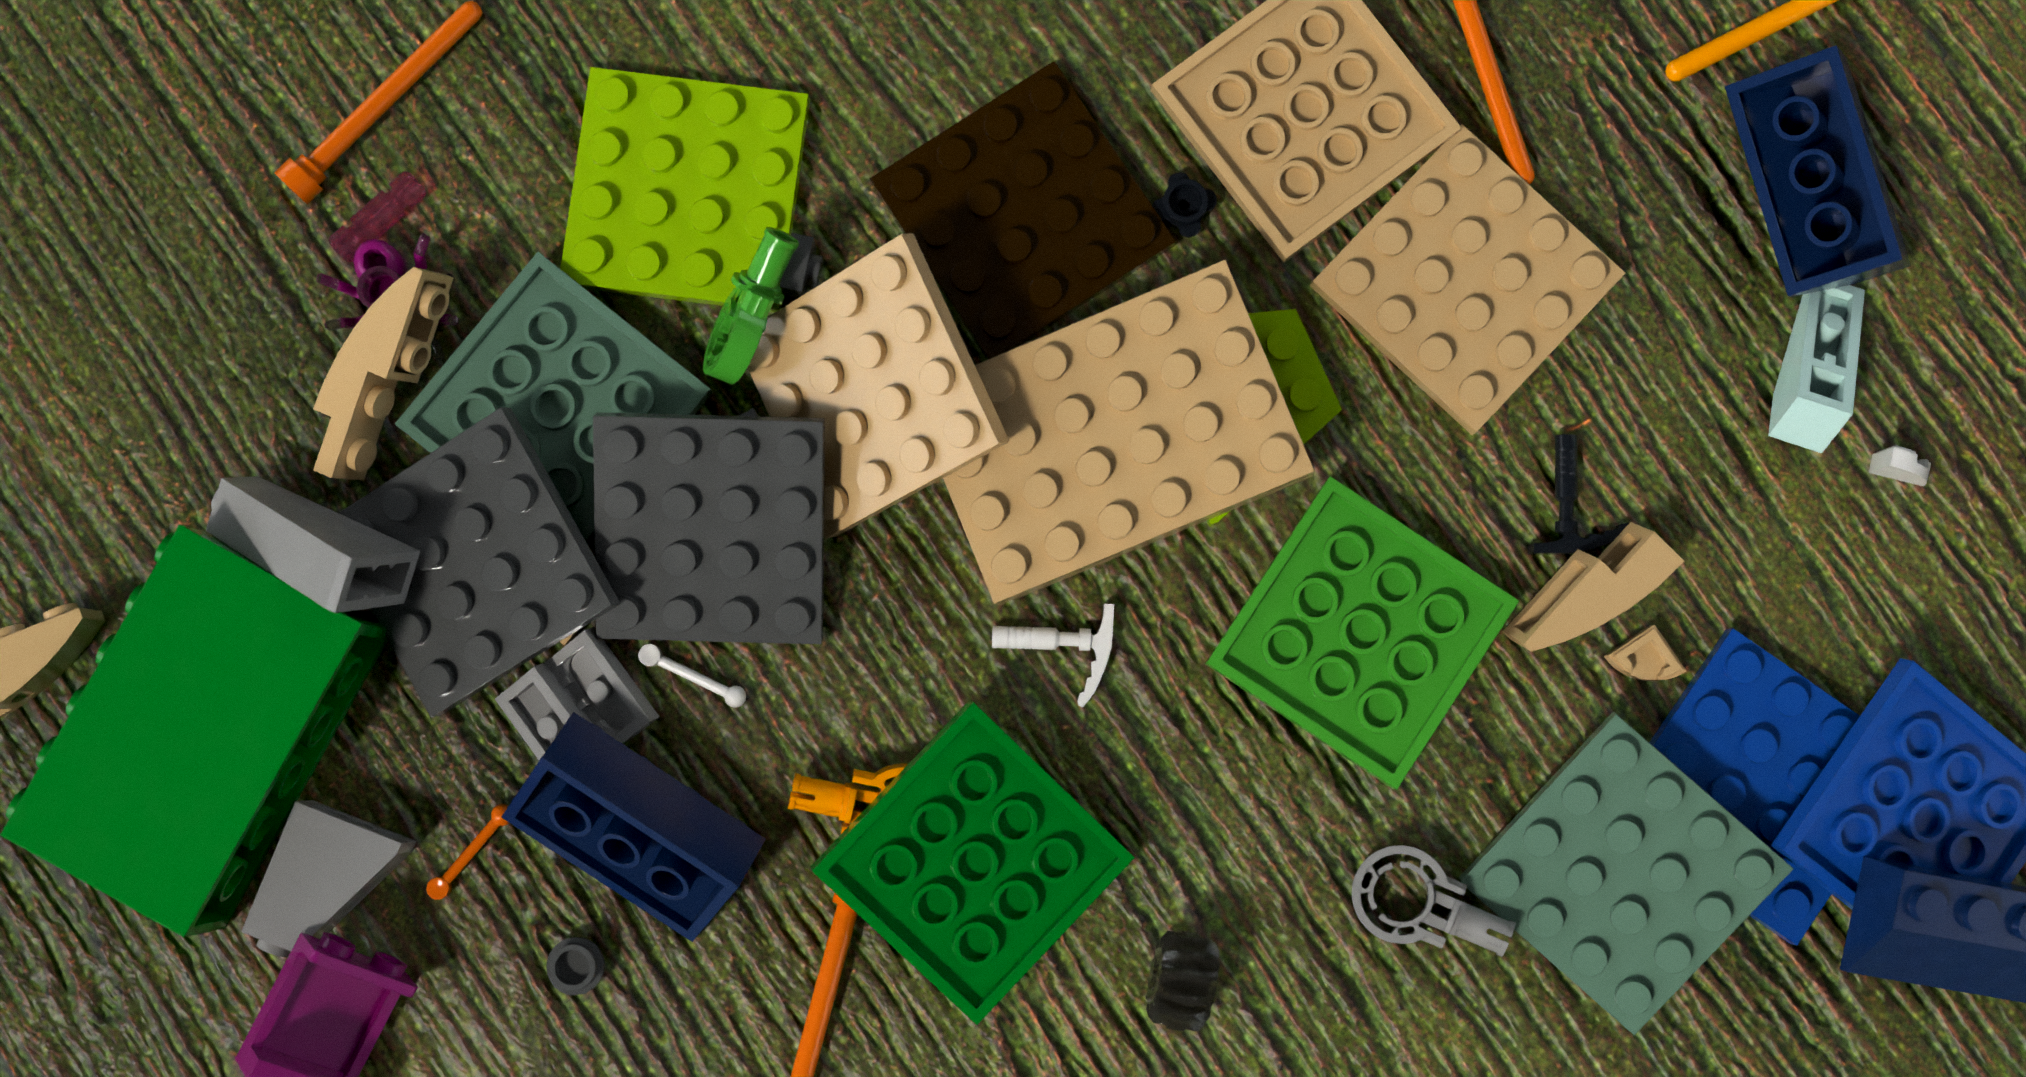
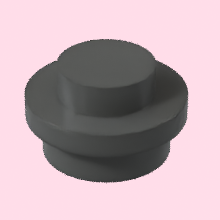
[546,937,605,995]

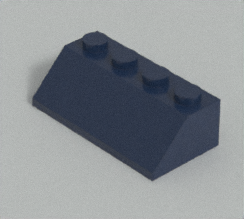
[1724,45,1911,297]
[501,712,766,942]
[1840,856,2026,1003]

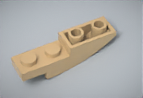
[313,267,454,480]
[0,603,106,719]

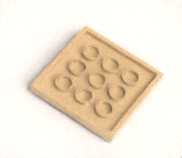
[1151,0,1462,263]
[1310,124,1625,435]
[747,233,1010,539]

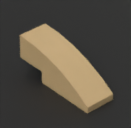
[1503,522,1684,652]

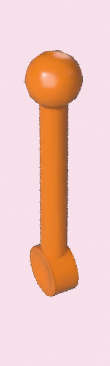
[426,804,509,900]

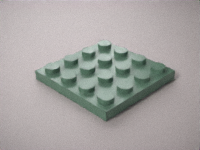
[395,252,713,545]
[1459,711,1794,1035]

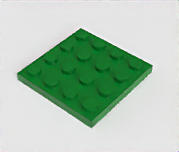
[810,699,1135,1025]

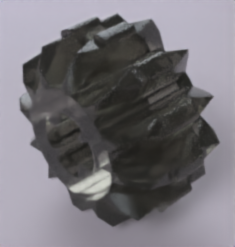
[1145,931,1221,1032]

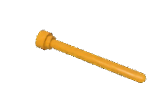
[1665,0,1839,82]

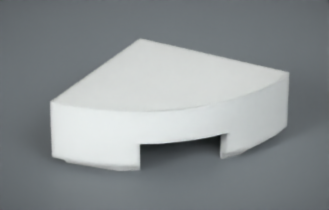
[1868,445,1931,486]

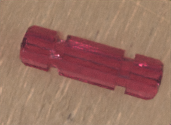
[328,171,427,262]

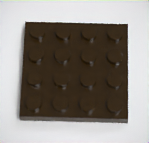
[870,61,1176,360]

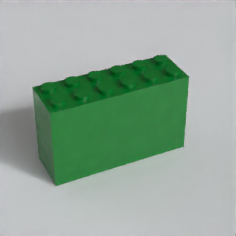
[0,524,388,937]

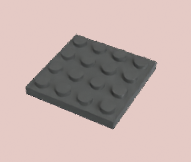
[339,407,620,718]
[593,412,825,644]

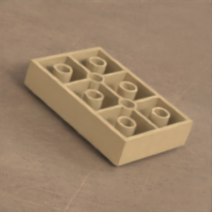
[943,260,1314,605]

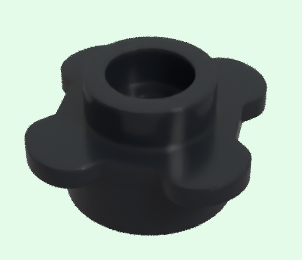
[1152,173,1217,238]

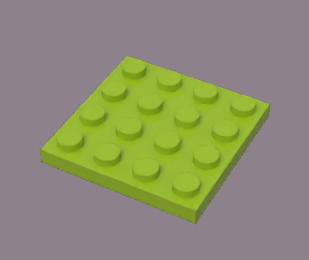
[560,67,810,313]

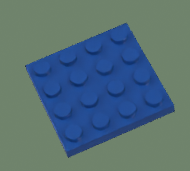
[1649,628,1860,946]
[1771,658,2026,910]

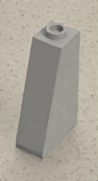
[206,476,420,613]

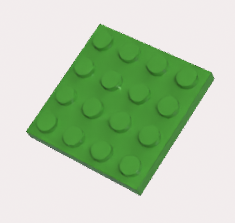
[1205,476,1519,790]

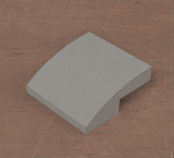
[495,627,659,760]

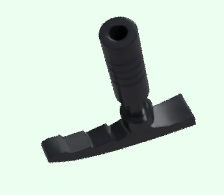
[1527,434,1629,555]

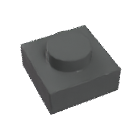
[780,233,824,300]

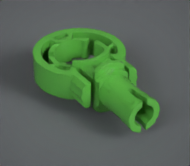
[703,227,799,385]

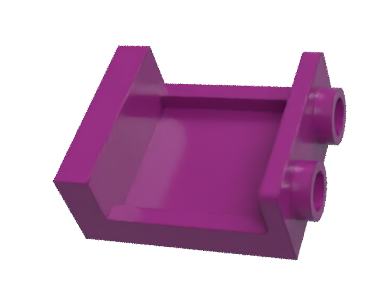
[235,932,418,1077]

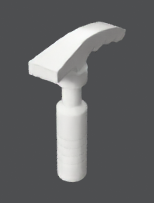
[992,604,1114,707]

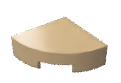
[1604,624,1686,681]

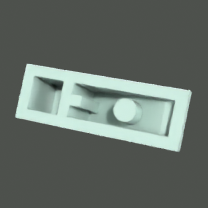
[1768,285,1865,453]

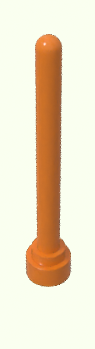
[1453,0,1535,185]
[274,1,482,205]
[790,889,858,1077]

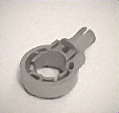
[1351,845,1516,957]

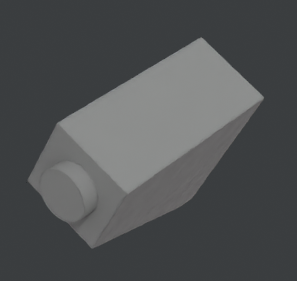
[241,800,416,957]

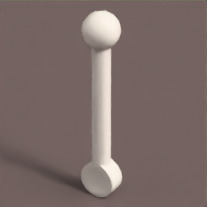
[638,644,746,708]

